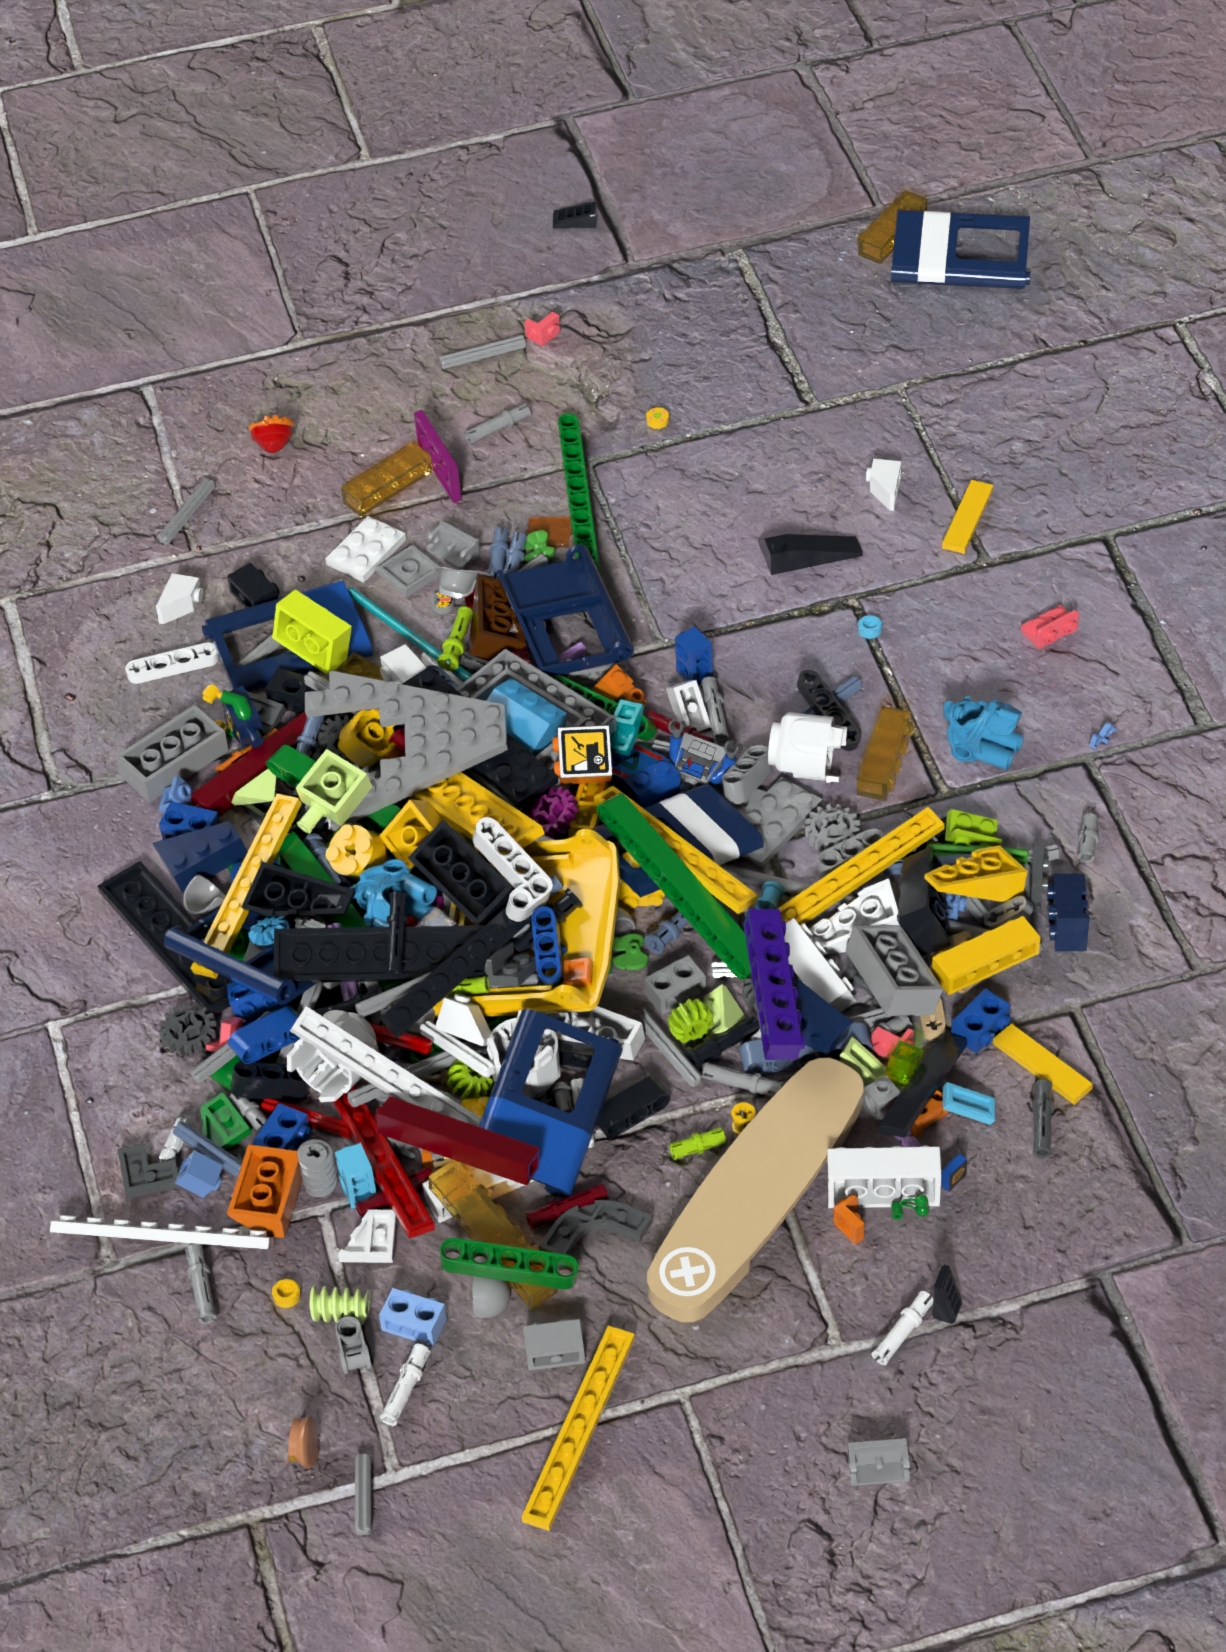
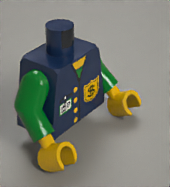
[202,684,264,748]

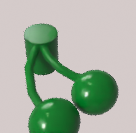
[891,1194,929,1220]

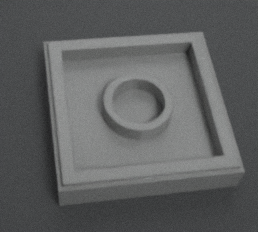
[376,544,440,598]

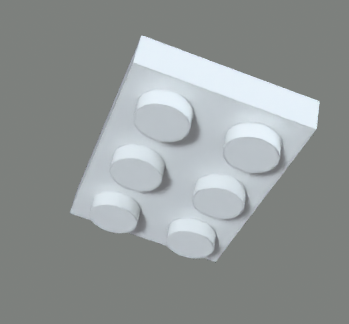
[325,516,406,583]

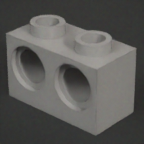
[644,955,706,1015]

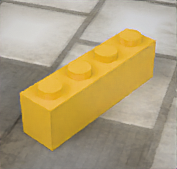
[932,916,1040,996]

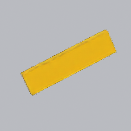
[942,480,994,554]
[993,1023,1093,1105]

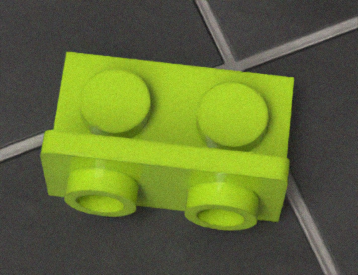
[945,809,1002,847]

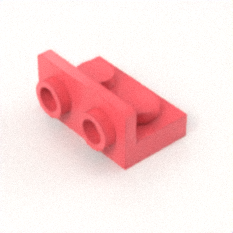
[1021,605,1079,649]

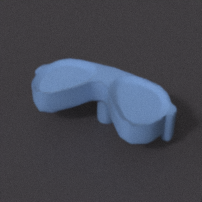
[1089,722,1117,750]

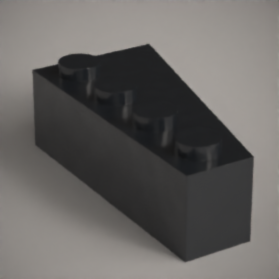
[897,847,952,956]

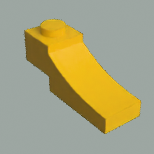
[568,783,608,838]

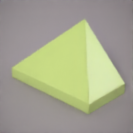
[232,769,276,806]
[704,984,746,1038]
[840,1036,891,1087]

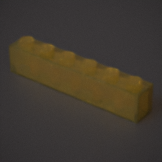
[429,1160,559,1311]

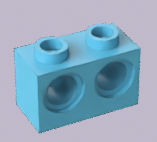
[335,1143,376,1209]

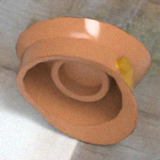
[286,1416,319,1469]

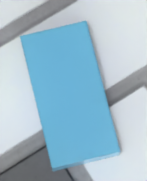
[943,1082,995,1125]

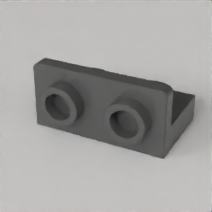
[485,942,537,987]

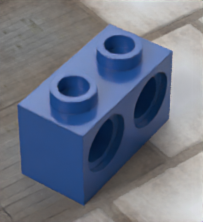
[675,626,713,685]
[159,801,220,840]
[227,982,288,1021]
[951,988,1011,1054]
[252,1103,311,1151]

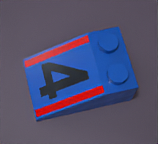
[609,744,681,808]

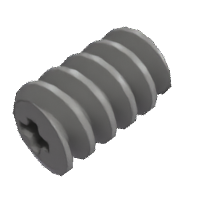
[297,1139,337,1197]

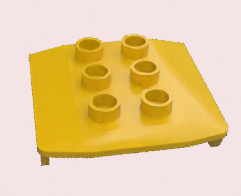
[433,829,620,1019]

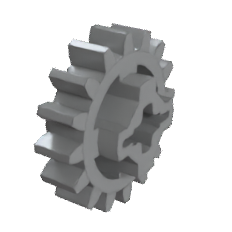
[805,804,860,850]

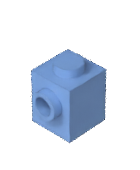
[175,1150,223,1198]

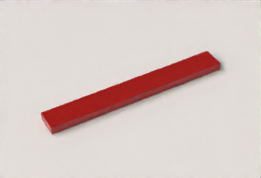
[332,1085,435,1239]

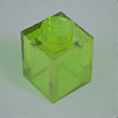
[884,1040,925,1088]

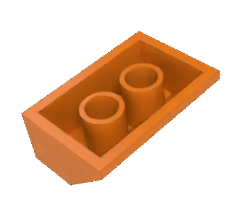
[227,1144,302,1238]

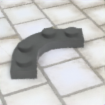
[539,1200,653,1255]

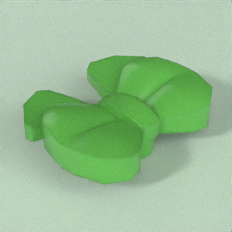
[524,530,555,563]
[612,934,648,970]

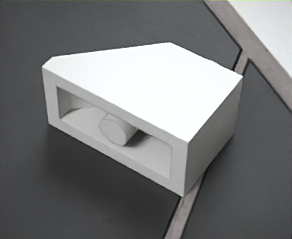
[866,458,901,511]
[156,573,204,624]
[666,680,711,732]
[435,994,491,1046]

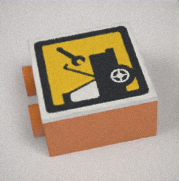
[553,726,612,785]

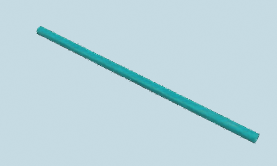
[348,587,472,681]

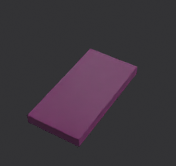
[414,410,461,503]

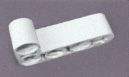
[473,817,553,922]

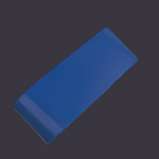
[531,906,564,988]
[228,1006,300,1064]

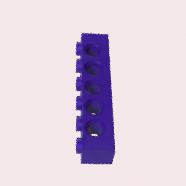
[743,909,805,1060]

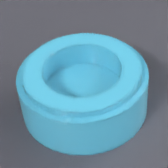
[858,615,882,639]

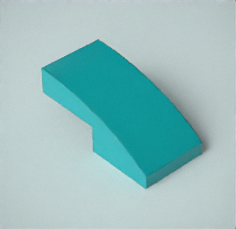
[610,699,644,756]

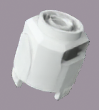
[768,712,847,783]
[287,1010,379,1102]
[487,1010,561,1099]

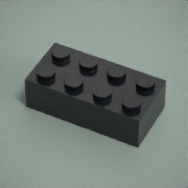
[408,819,515,925]

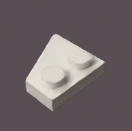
[338,1210,397,1263]

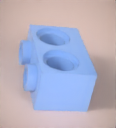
[379,1288,447,1347]

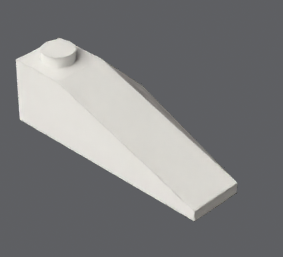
[809,879,909,956]

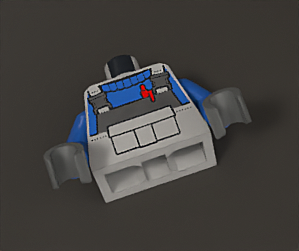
[668,719,743,793]

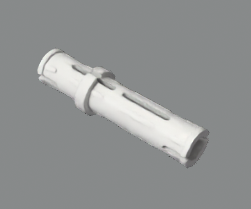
[871,1291,933,1365]
[380,1344,431,1426]

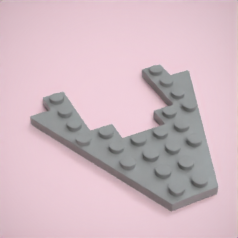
[305,671,508,831]

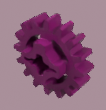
[526,787,579,839]

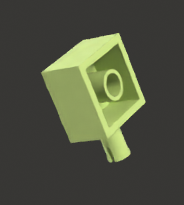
[295,749,372,834]

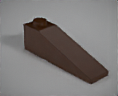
[469,574,525,660]

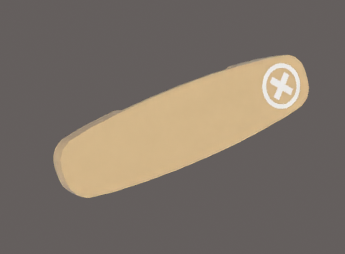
[647,1058,864,1322]

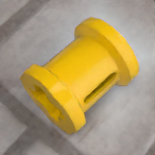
[731,1102,756,1136]

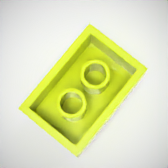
[272,589,352,675]

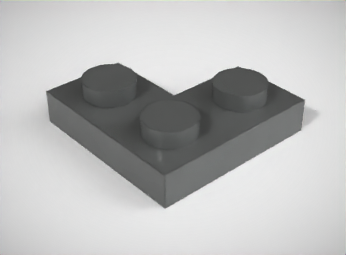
[117,1144,181,1199]

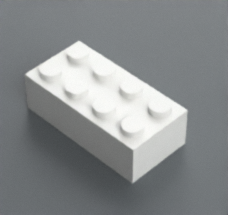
[827,1146,941,1208]

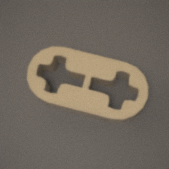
[919,998,946,1041]

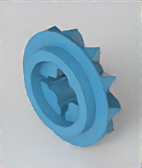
[248,916,290,945]

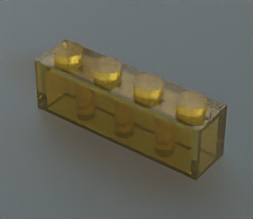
[857,190,928,264]
[341,442,432,517]
[857,706,915,801]

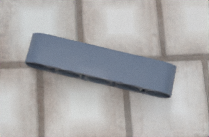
[739,1022,873,1076]

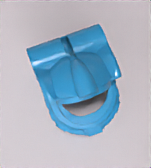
[943,696,1024,771]
[350,859,439,927]

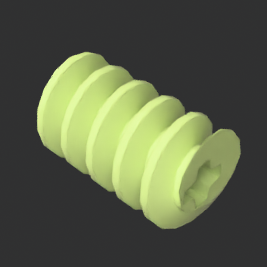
[309,1285,371,1325]

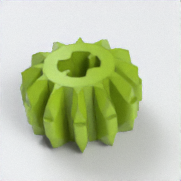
[667,999,714,1043]
[446,1059,493,1101]

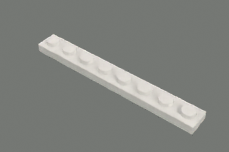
[290,1006,481,1127]
[50,1215,275,1249]

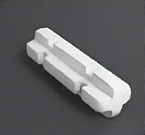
[159,1117,191,1162]

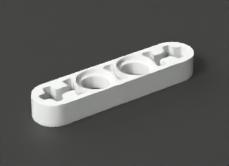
[125,643,219,684]

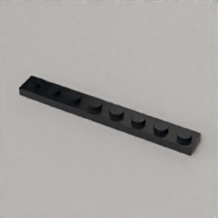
[380,888,549,1038]

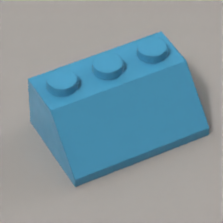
[487,678,567,756]

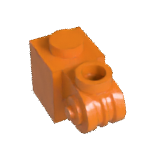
[591,664,646,706]

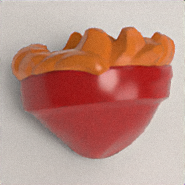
[249,415,294,453]

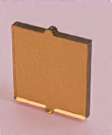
[526,517,572,548]

